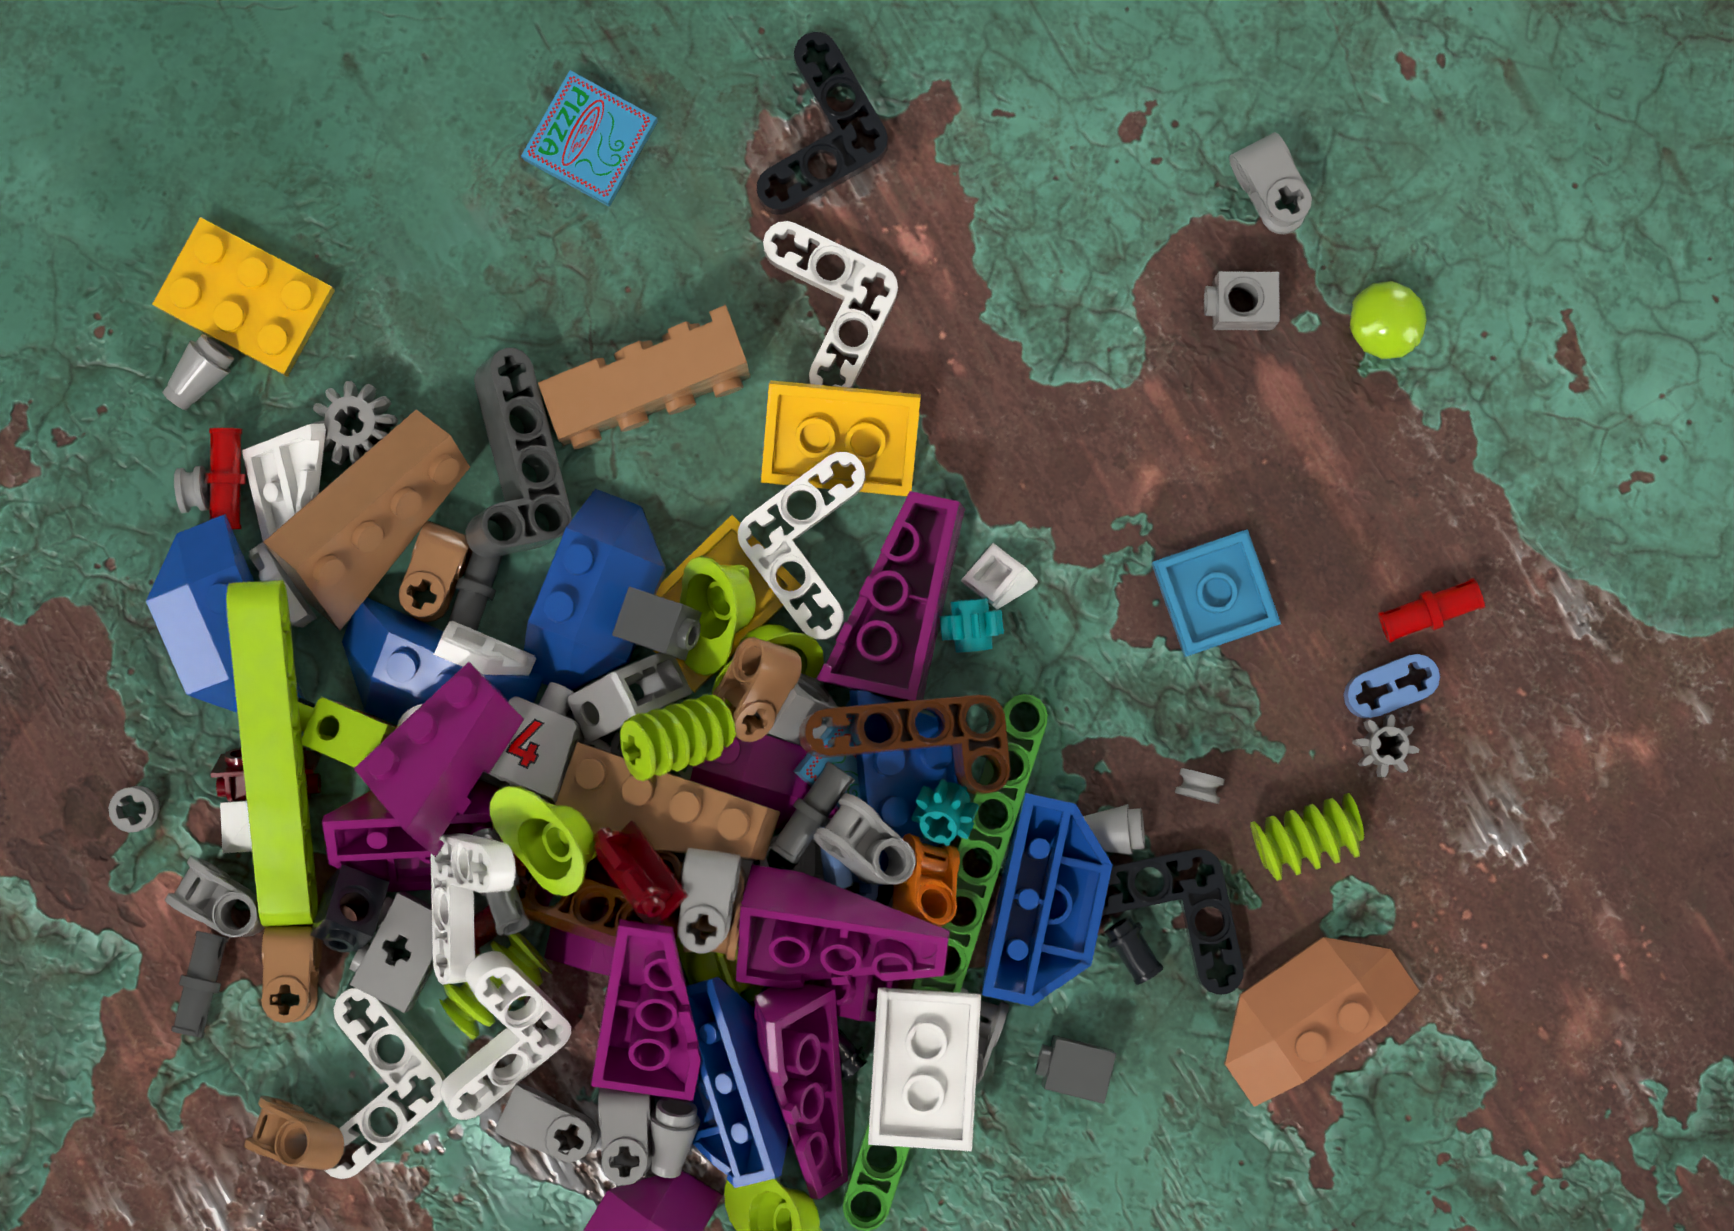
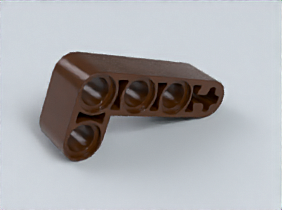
[799,695,1010,795]
[513,850,684,947]

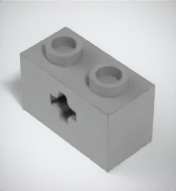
[349,891,434,1013]

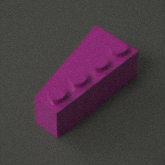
[816,491,965,701]

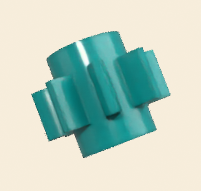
[939,598,1004,653]
[911,779,979,846]

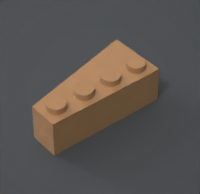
[538,305,751,449]
[264,409,470,630]
[555,742,781,860]

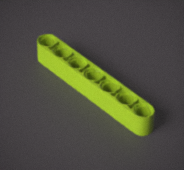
[226,580,318,927]

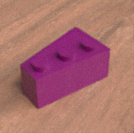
[354,662,524,857]

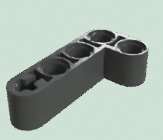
[465,348,572,558]

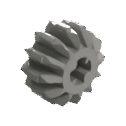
[312,381,398,465]

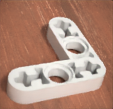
[763,221,898,388]
[737,452,866,640]
[431,833,515,985]
[440,951,571,1120]
[324,987,446,1179]

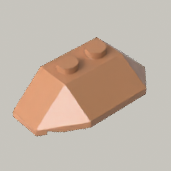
[1224,937,1420,1107]

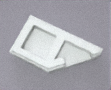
[249,542,317,628]
[434,621,536,676]

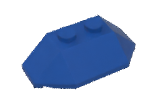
[524,489,666,691]
[146,514,305,713]
[342,597,544,726]
[981,793,1113,1006]
[686,977,789,1188]

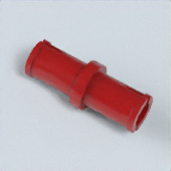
[205,428,246,529]
[1378,578,1485,643]

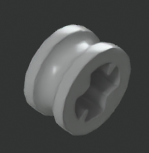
[174,465,210,513]
[1175,768,1225,804]
[109,786,160,833]

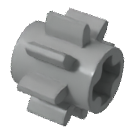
[1352,714,1419,778]

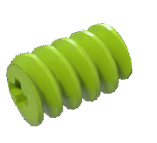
[620,694,736,781]
[1250,793,1364,881]
[439,933,553,1040]

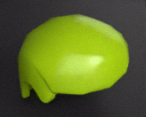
[1350,281,1427,359]

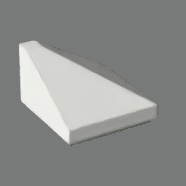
[961,543,1038,609]
[220,801,252,853]

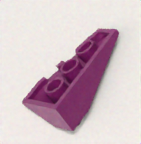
[690,735,838,829]

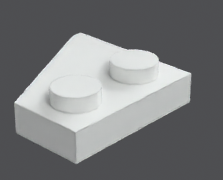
[242,424,326,547]

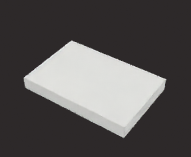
[868,987,981,1151]

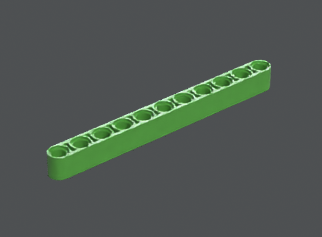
[843,694,1048,1231]

